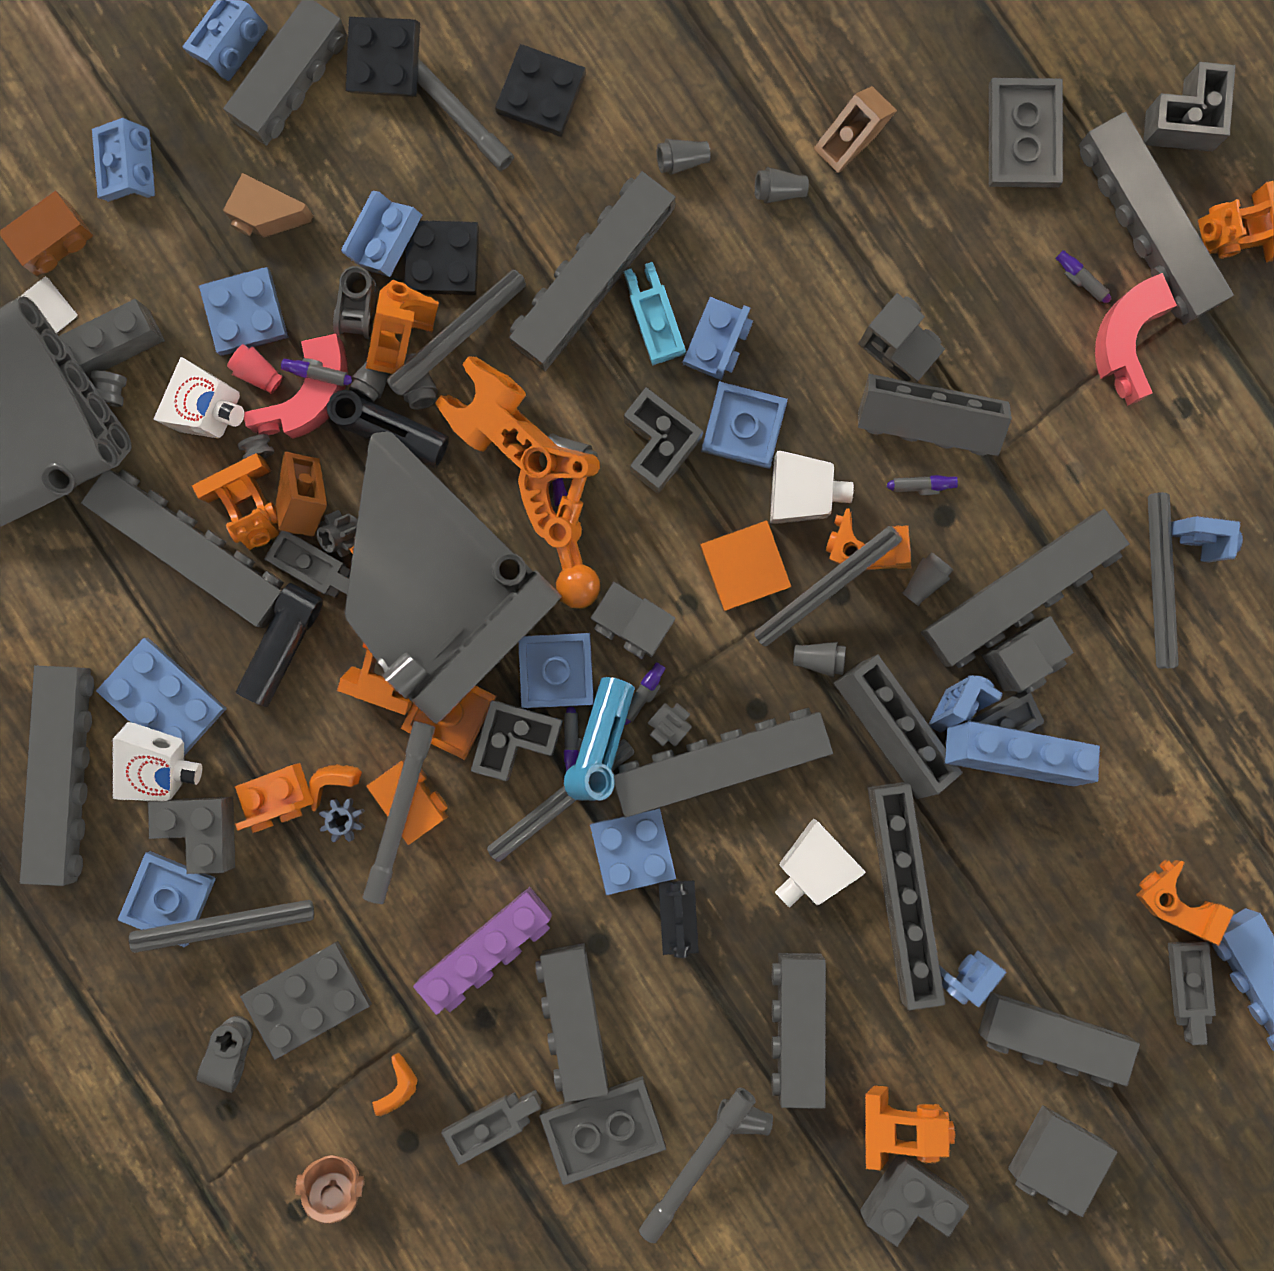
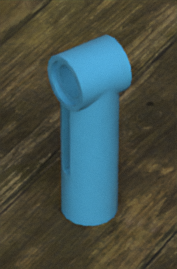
[564,677,635,800]

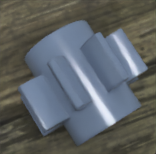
[319,798,365,842]

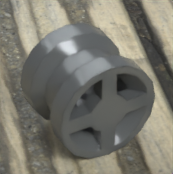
[89,370,127,407]

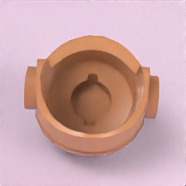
[295,1155,364,1224]

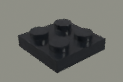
[346,17,420,97]
[495,44,586,137]
[405,220,479,295]

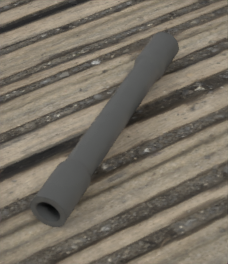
[417,59,514,171]
[363,721,435,904]
[639,1088,756,1243]

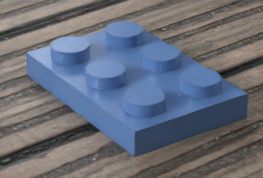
[96,638,227,756]

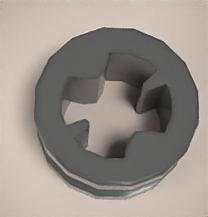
[238,434,275,459]

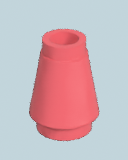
[227,344,283,394]

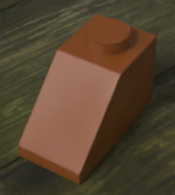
[275,452,327,536]

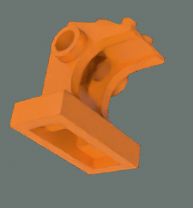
[1198,181,1274,262]
[366,280,439,374]
[192,453,280,550]
[826,508,912,570]
[337,642,413,715]
[1136,860,1234,945]
[866,1085,955,1171]

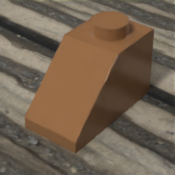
[813,86,897,173]
[223,173,314,238]

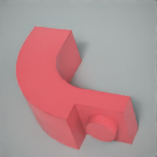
[1095,273,1177,405]
[244,334,348,439]

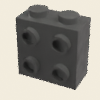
[1008,1105,1117,1217]

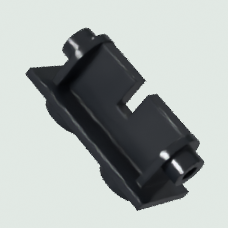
[659,880,699,958]

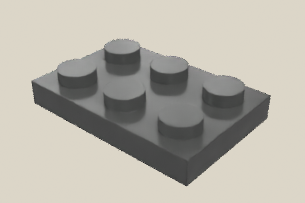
[989,78,1063,188]
[240,941,372,1060]
[540,1076,666,1185]

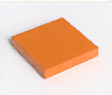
[700,520,791,611]
[401,685,497,760]

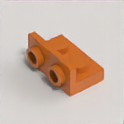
[235,763,314,833]

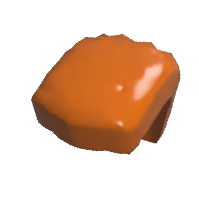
[309,764,362,812]
[373,1053,418,1116]

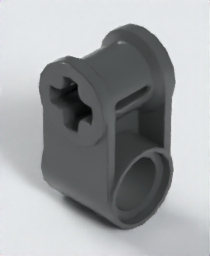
[333,266,378,339]
[197,1016,253,1093]

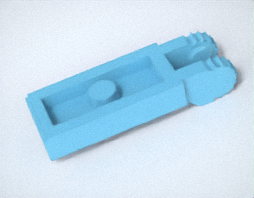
[624,262,686,365]

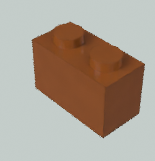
[0,191,94,276]

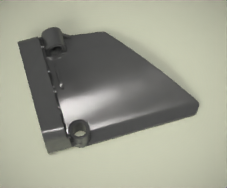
[0,296,132,527]
[345,431,562,724]

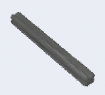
[387,270,526,395]
[1148,492,1179,669]
[754,526,902,646]
[487,739,634,862]
[129,900,315,953]

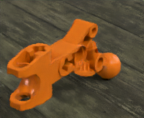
[435,357,601,609]

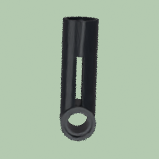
[327,390,449,469]
[235,583,324,707]

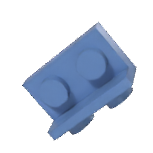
[182,0,268,81]
[92,118,155,201]
[341,191,422,277]
[683,297,753,380]
[1171,516,1243,562]
[928,675,1002,733]
[939,951,1006,1007]

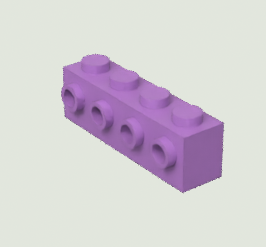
[413,887,552,1015]

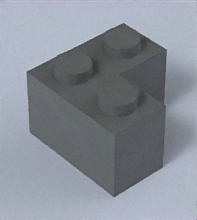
[1144,62,1236,152]
[858,293,945,383]
[624,387,703,494]
[591,582,676,659]
[981,616,1074,693]
[471,700,564,781]
[148,796,235,874]
[860,1154,969,1246]

